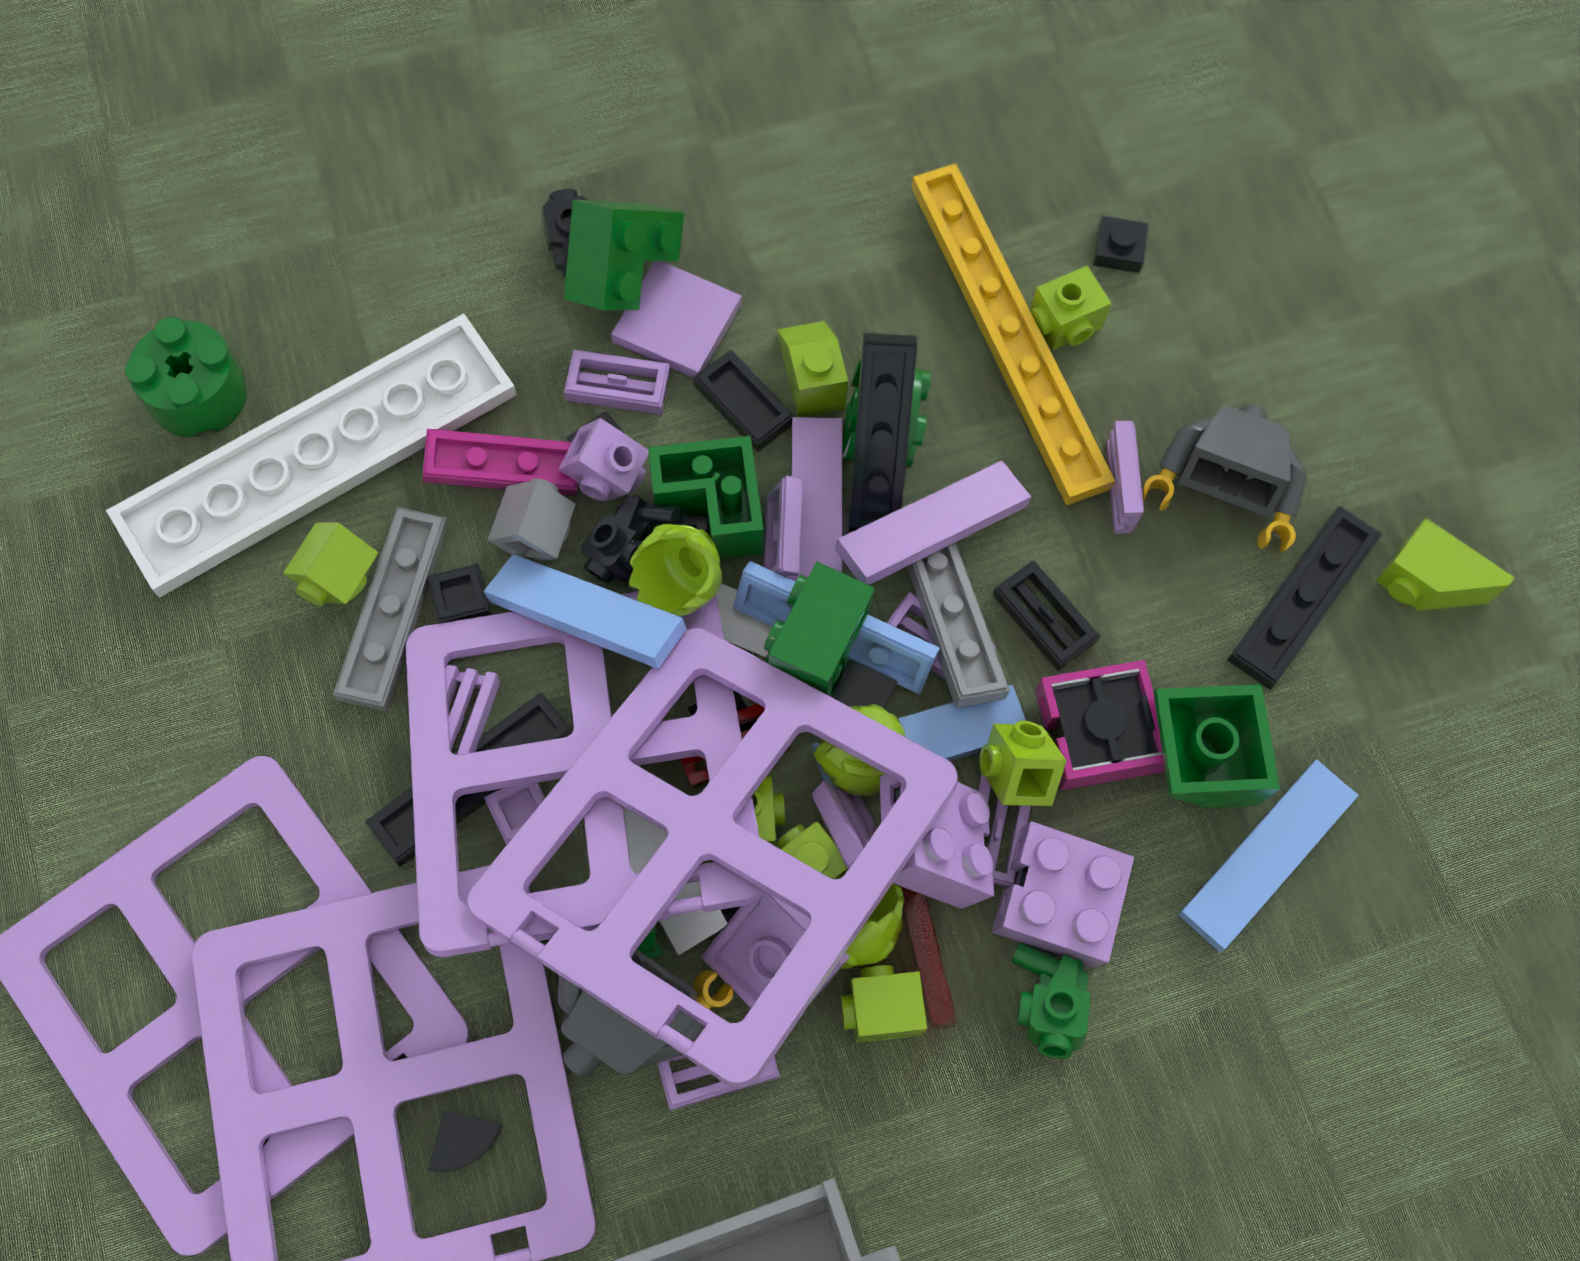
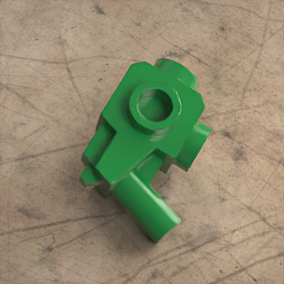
[1012,942,1091,1059]

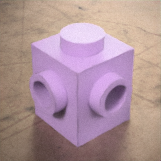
[558,418,649,502]

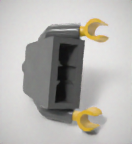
[1142,404,1307,554]
[558,949,733,1077]

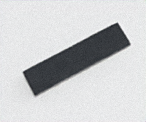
[849,333,918,528]
[1227,506,1382,690]
[365,692,573,867]

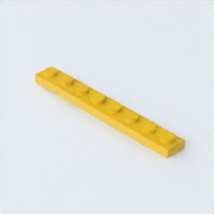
[911,163,1115,506]

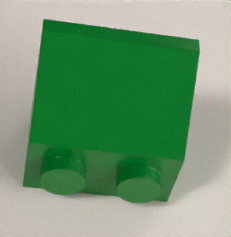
[1153,684,1280,809]

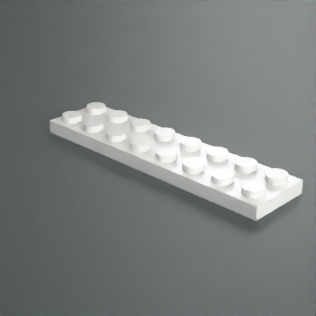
[106,313,517,598]

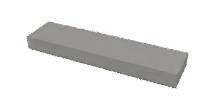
[333,507,449,712]
[907,542,1010,708]

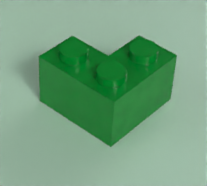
[564,200,685,311]
[648,436,764,559]
[764,561,875,697]

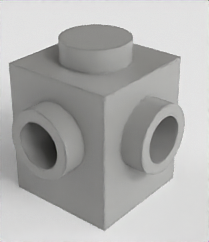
[487,479,576,562]

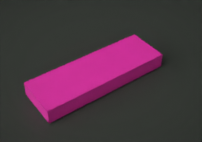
[423,429,578,496]

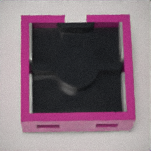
[1035,660,1165,791]

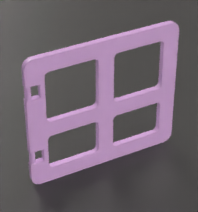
[406,591,765,957]
[467,628,957,1088]
[0,756,470,1255]
[191,865,596,1261]

